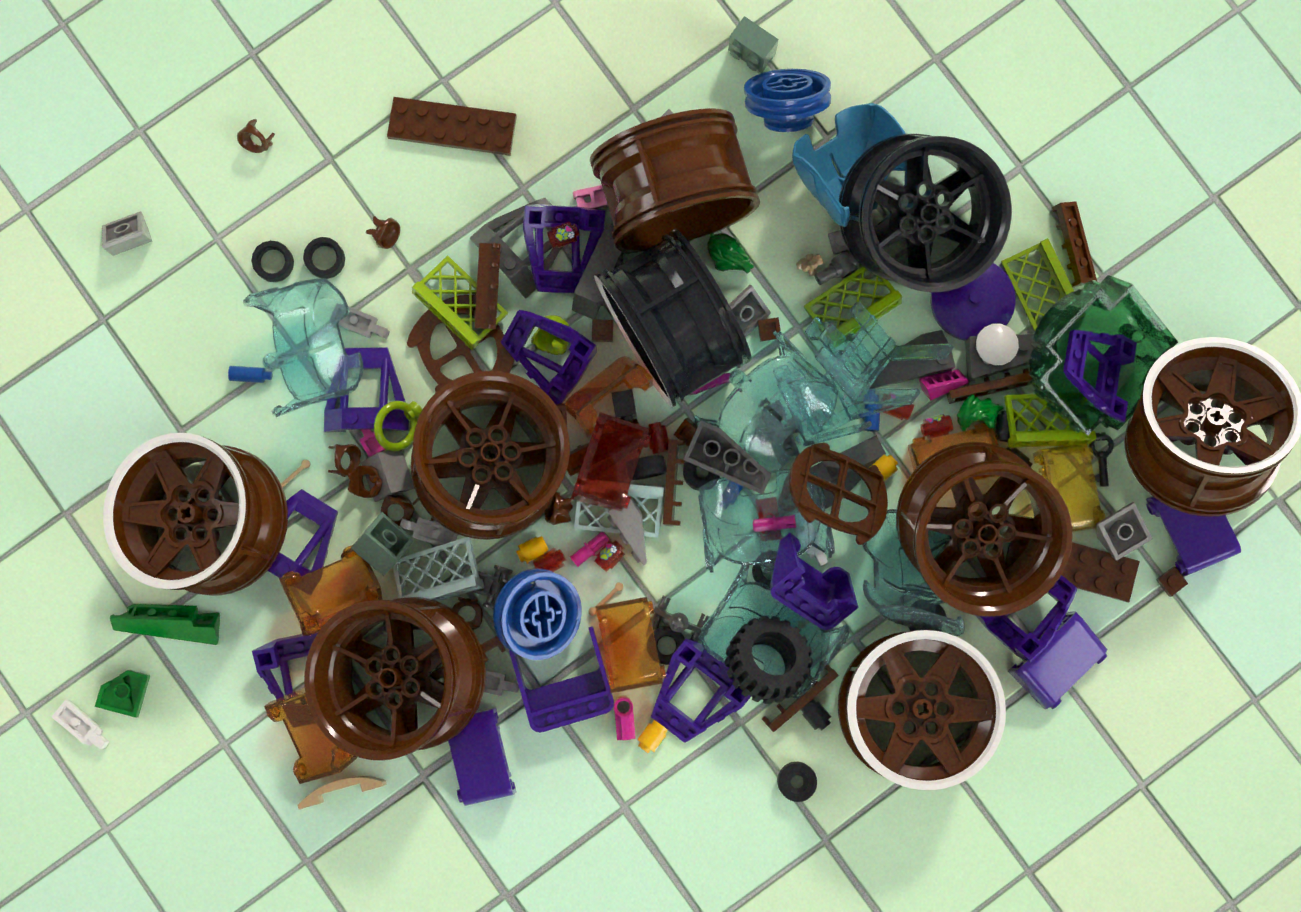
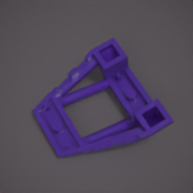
[523,204,606,293]
[501,310,597,404]
[1063,330,1137,422]
[324,347,409,432]
[268,489,338,595]
[975,575,1077,662]
[252,631,319,727]
[651,639,751,743]

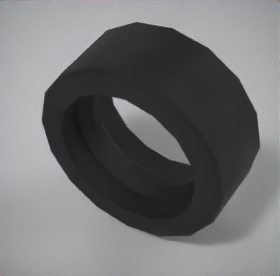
[303,237,345,279]
[251,240,294,283]

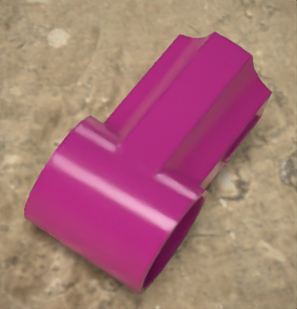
[614,696,636,740]

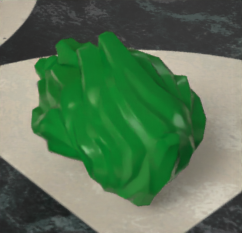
[707,233,754,274]
[957,394,1004,431]

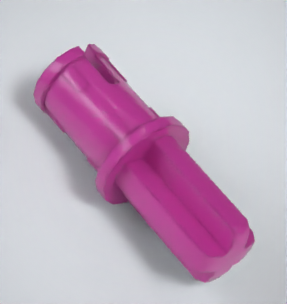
[753,515,796,532]
[570,532,610,567]

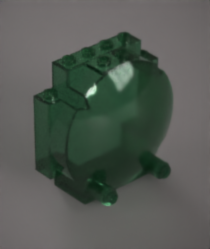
[1029,275,1178,435]

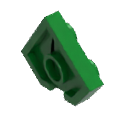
[95,670,150,718]

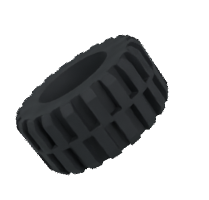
[725,616,813,704]

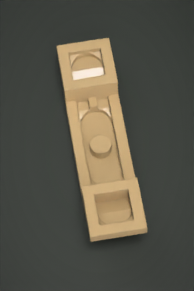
[298,776,386,809]

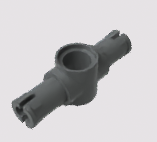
[814,251,860,285]

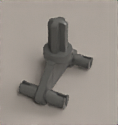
[650,595,710,642]

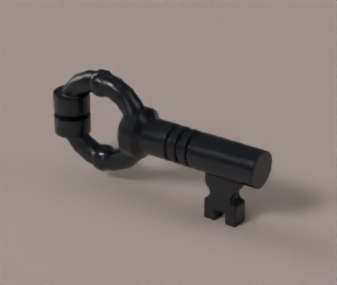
[1088,432,1114,487]

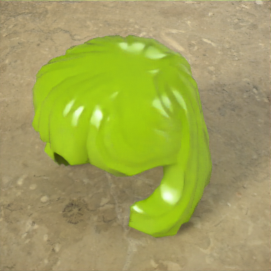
[531,315,569,355]

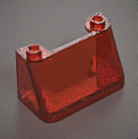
[571,412,651,511]

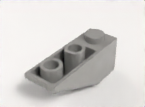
[607,496,647,565]

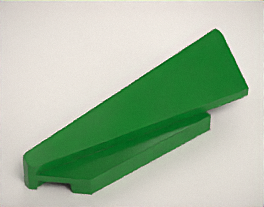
[110,604,220,645]

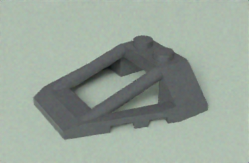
[470,198,571,299]

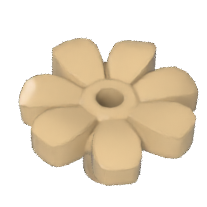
[796,254,823,276]

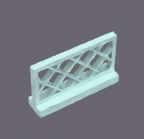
[574,477,664,538]
[393,537,484,602]

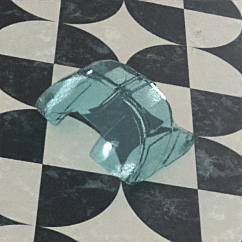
[243,278,364,418]
[694,331,838,474]
[698,469,835,573]
[863,509,965,636]
[699,563,850,699]

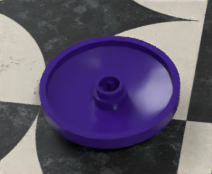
[930,263,1016,341]

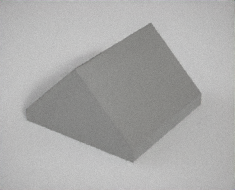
[102,211,152,256]
[729,285,771,338]
[361,450,414,502]
[1096,502,1153,561]

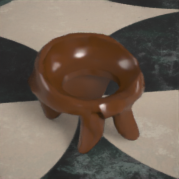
[237,119,275,153]
[366,216,400,249]
[328,444,361,477]
[348,465,382,498]
[545,492,573,525]
[380,495,414,526]
[452,597,483,631]

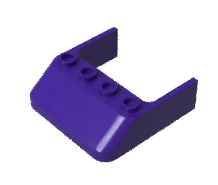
[509,626,614,733]

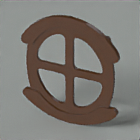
[407,294,515,392]
[789,442,888,545]

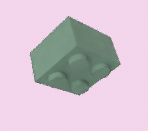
[728,16,779,73]
[351,512,414,576]

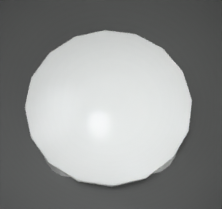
[976,324,1019,365]

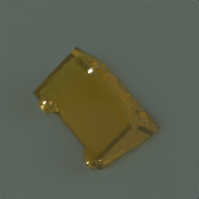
[1033,444,1106,533]

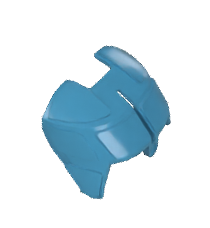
[792,103,906,227]

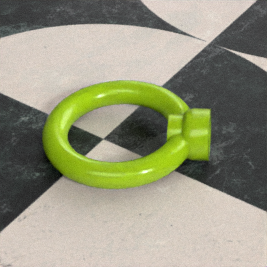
[374,401,422,451]

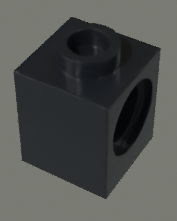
[611,389,637,423]

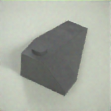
[865,330,956,389]
[683,420,771,495]
[807,435,886,511]

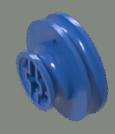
[744,69,831,132]
[493,568,582,660]

